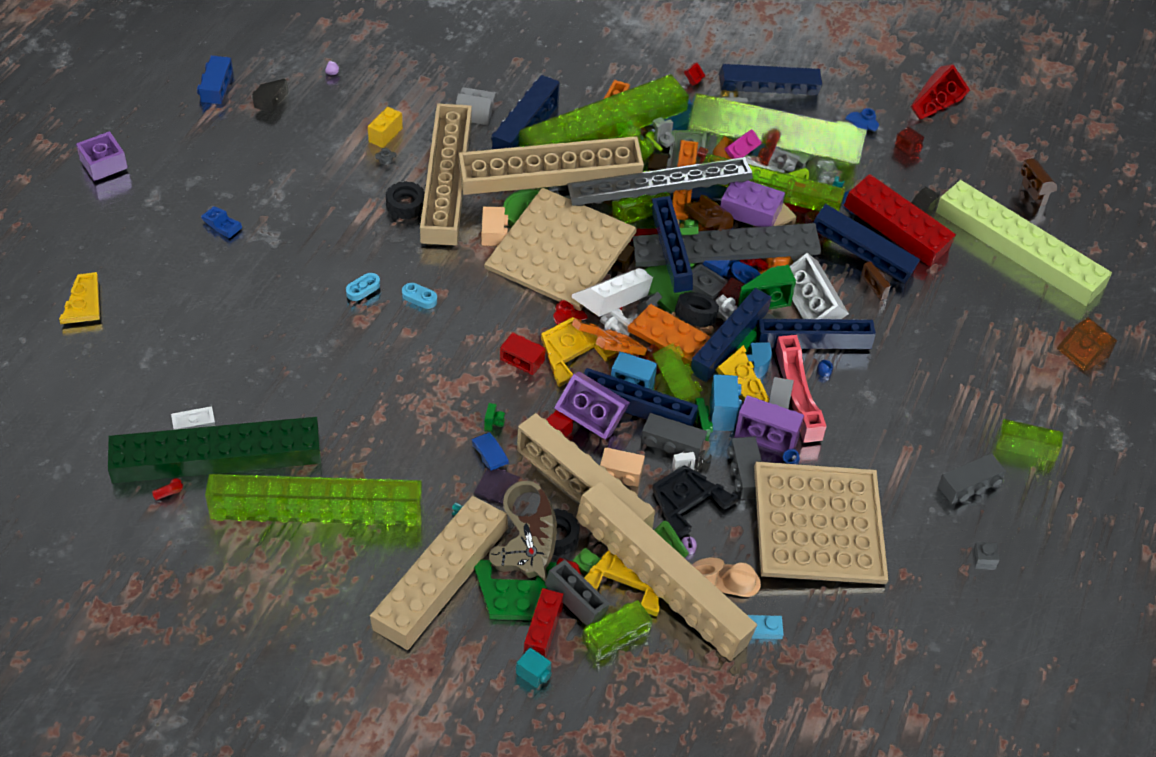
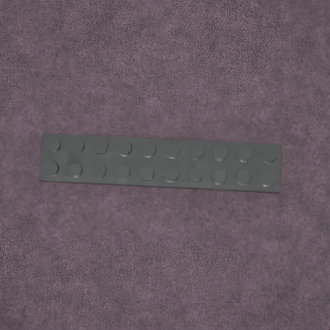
[567,157,753,206]
[633,223,821,267]

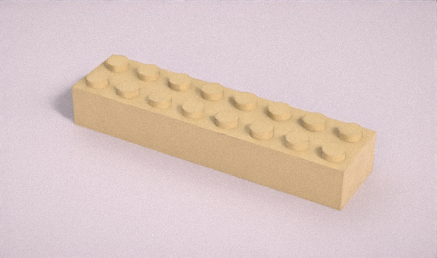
[517,413,655,529]
[370,496,508,650]

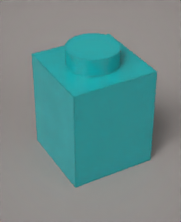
[516,648,552,688]

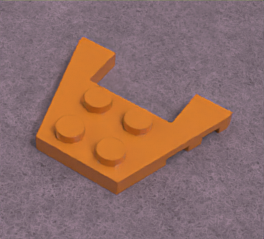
[572,318,647,356]

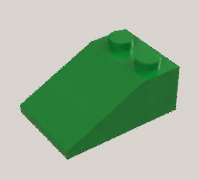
[738,265,796,310]

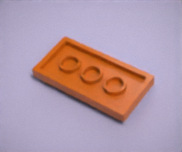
[628,304,711,366]

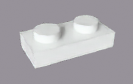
[171,406,215,430]

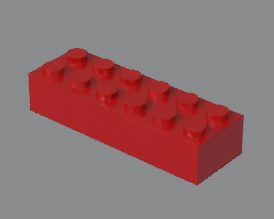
[844,174,956,267]

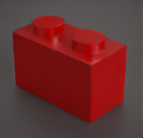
[500,332,546,375]

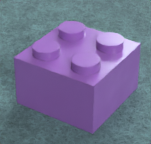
[76,131,128,181]

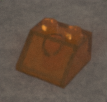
[1057,317,1117,372]

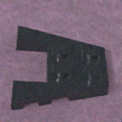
[652,465,739,539]

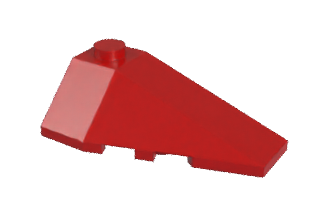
[910,64,970,120]

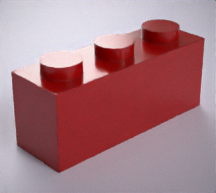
[524,588,564,658]

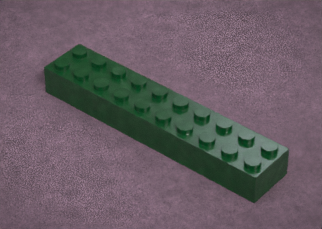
[108,417,321,484]

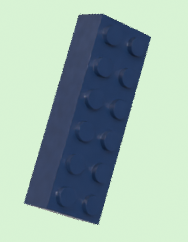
[491,75,560,150]

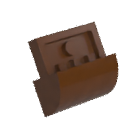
[1020,158,1057,207]
[684,195,734,231]

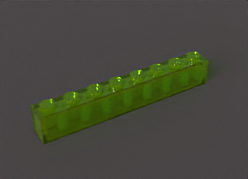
[703,153,846,212]

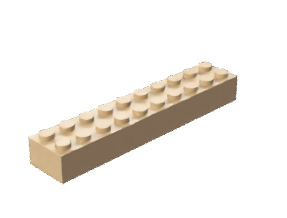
[420,103,472,246]
[459,136,644,195]
[576,481,758,661]

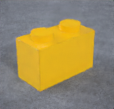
[368,106,403,148]

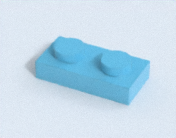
[747,615,784,639]

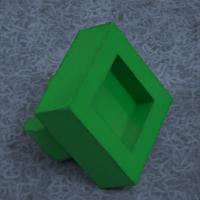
[484,403,505,432]

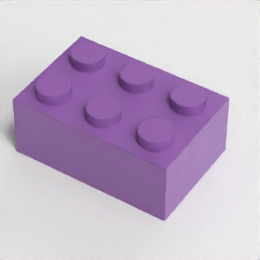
[721,180,785,227]
[555,372,630,440]
[734,395,804,454]

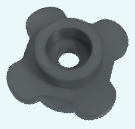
[375,148,396,165]

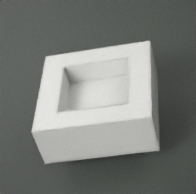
[672,452,695,472]

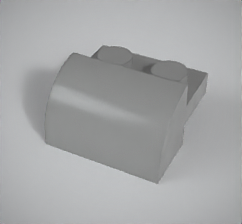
[456,87,496,125]

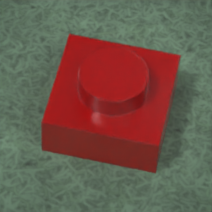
[684,62,705,86]

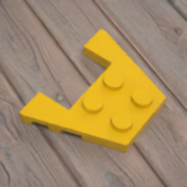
[541,317,619,387]
[583,550,659,617]

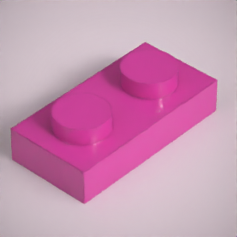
[725,129,762,159]

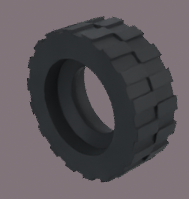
[386,181,425,219]
[675,292,719,327]
[553,508,580,557]

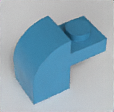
[746,343,772,378]

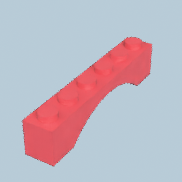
[775,335,826,443]

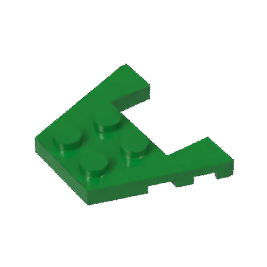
[474,560,556,621]

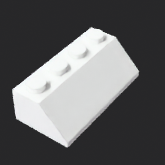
[790,253,849,319]
[572,268,653,317]

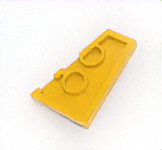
[59,272,100,324]
[715,345,769,402]

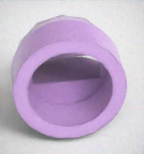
[325,61,339,75]
[681,536,697,555]

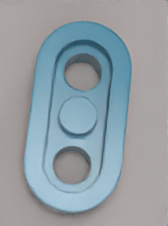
[346,273,380,301]
[402,283,437,309]

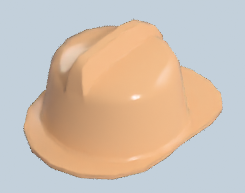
[692,558,725,586]
[715,563,761,597]

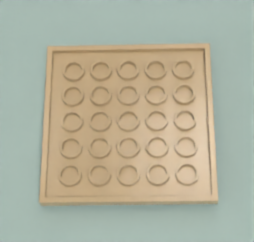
[484,188,636,311]
[754,462,888,584]

